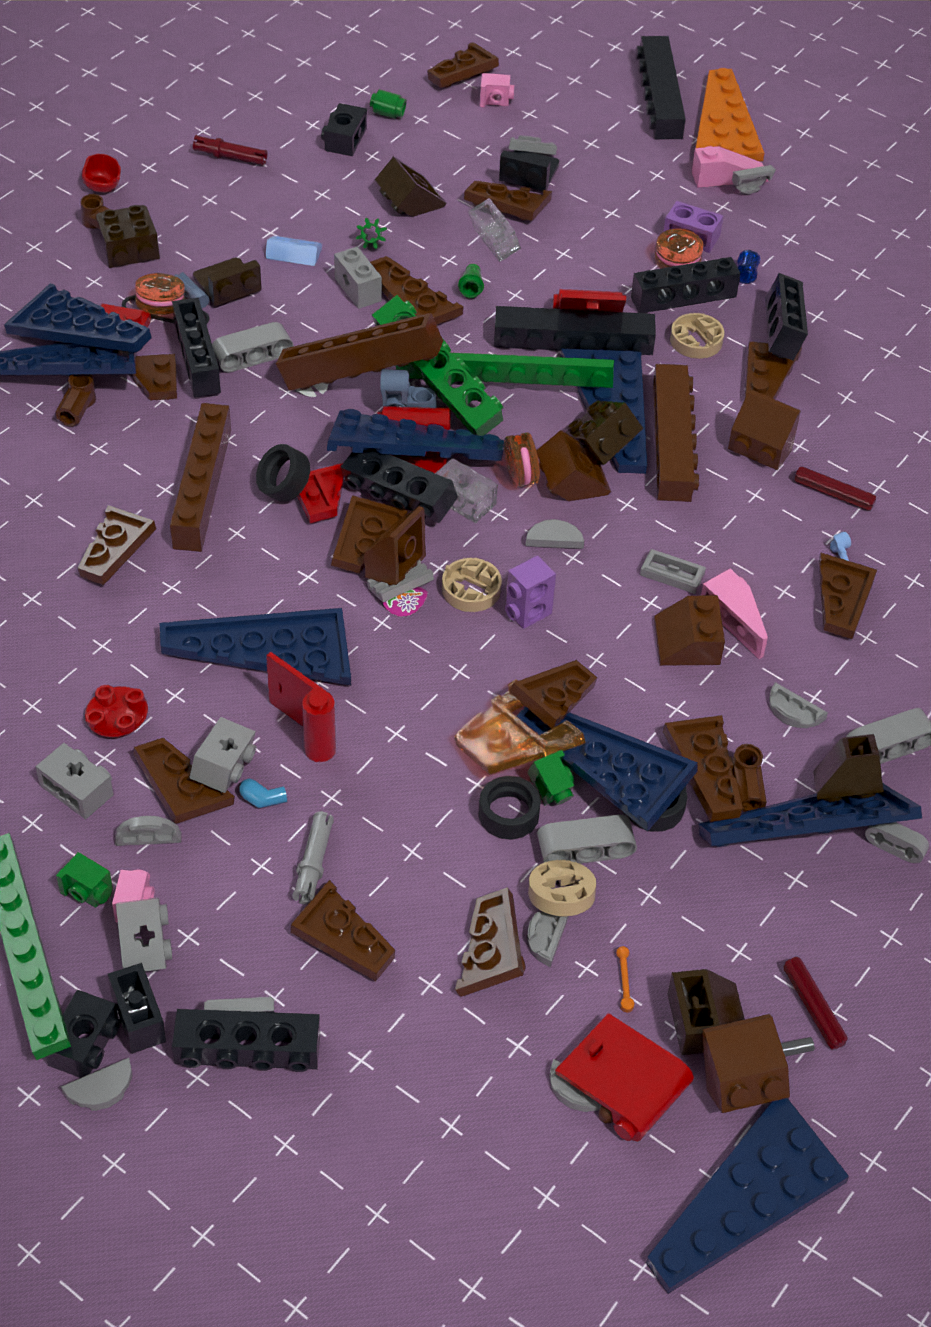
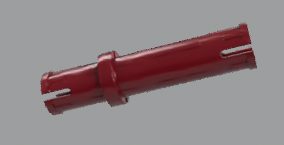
[193,135,268,166]

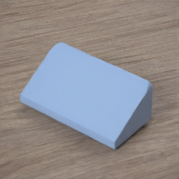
[265,236,323,266]

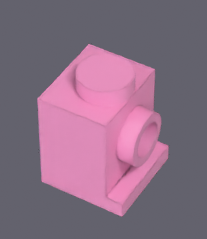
[480,73,515,107]
[112,869,155,926]

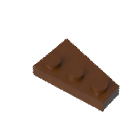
[427,42,499,88]
[464,181,552,221]
[745,341,802,399]
[78,505,157,585]
[819,552,877,639]
[510,660,598,730]
[133,738,235,824]

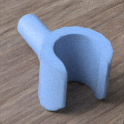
[830,532,851,561]

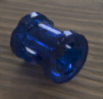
[737,250,761,284]

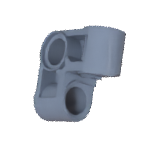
[380,369,437,408]

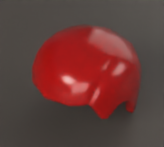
[82,153,121,193]

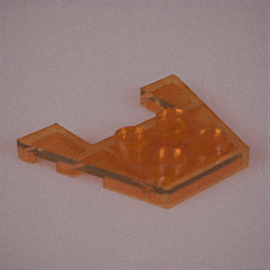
[454,679,585,775]

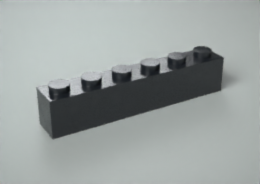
[636,36,686,140]
[494,306,656,355]

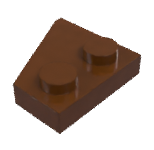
[132,354,178,401]

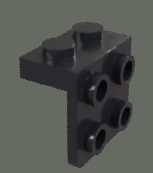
[499,150,560,191]

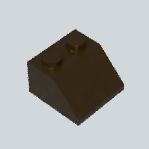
[374,156,447,217]

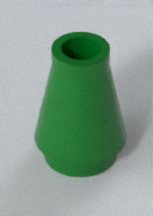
[458,264,484,298]

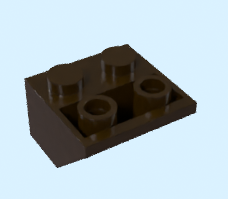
[813,734,884,802]
[667,969,745,1056]

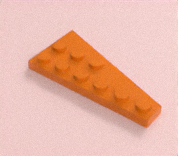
[696,68,765,162]

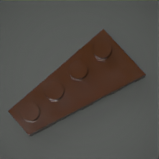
[370,256,464,325]

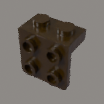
[96,205,160,268]
[193,257,262,306]
[565,400,644,465]

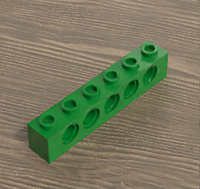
[372,295,503,436]

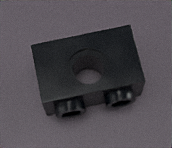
[321,103,367,157]
[108,963,166,1054]
[46,990,121,1078]

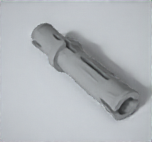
[292,811,334,904]

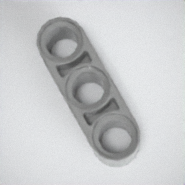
[212,322,294,372]
[846,708,931,764]
[537,815,637,864]

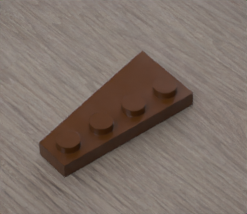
[663,715,743,822]

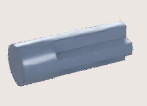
[173,272,209,308]

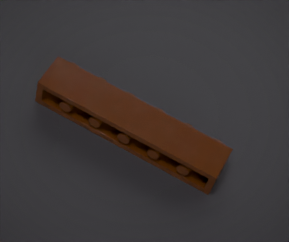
[276,313,443,391]
[653,364,699,502]
[170,403,231,552]

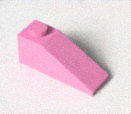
[692,146,768,188]
[701,569,768,659]

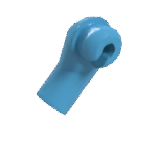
[240,778,287,808]

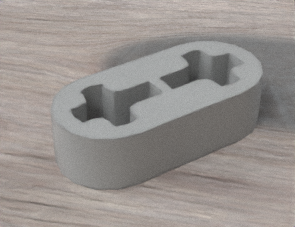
[865,822,929,863]

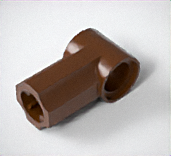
[80,194,109,229]
[55,374,96,427]
[732,744,767,812]

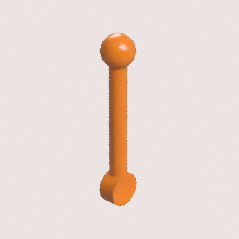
[616,946,635,1013]

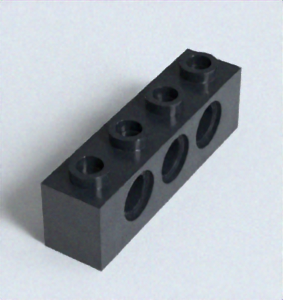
[631,257,741,313]
[765,273,808,361]
[172,297,221,397]
[340,448,458,523]
[172,1009,321,1072]

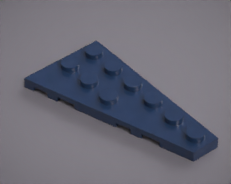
[4,283,152,353]
[0,343,136,376]
[560,349,647,474]
[327,409,505,461]
[159,608,351,686]
[516,707,698,832]
[698,783,922,847]
[646,1098,849,1294]

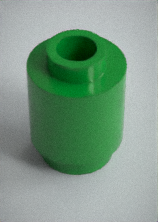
[370,89,407,119]

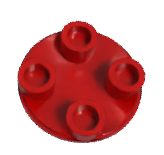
[85,685,148,737]

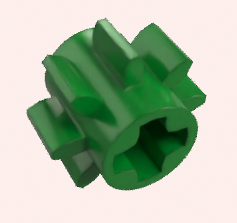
[356,218,387,249]

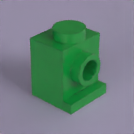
[527,750,574,806]
[56,852,113,908]

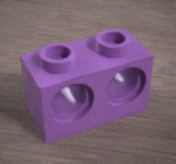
[663,201,723,253]
[505,555,556,629]

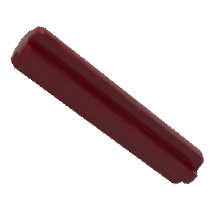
[795,466,876,511]
[784,957,848,1050]

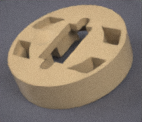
[670,313,724,359]
[442,558,502,612]
[528,860,596,916]

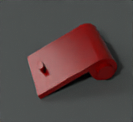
[553,289,626,312]
[377,406,451,477]
[266,652,336,762]
[555,1013,694,1142]

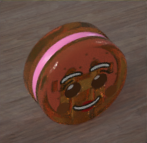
[654,228,703,268]
[135,273,185,315]
[504,432,540,488]

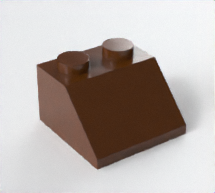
[728,389,801,471]
[536,430,611,501]
[363,506,426,586]
[654,595,725,666]
[702,1014,790,1113]

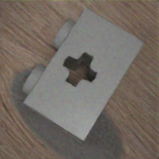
[334,246,382,309]
[190,717,257,793]
[35,743,113,820]
[116,897,172,971]

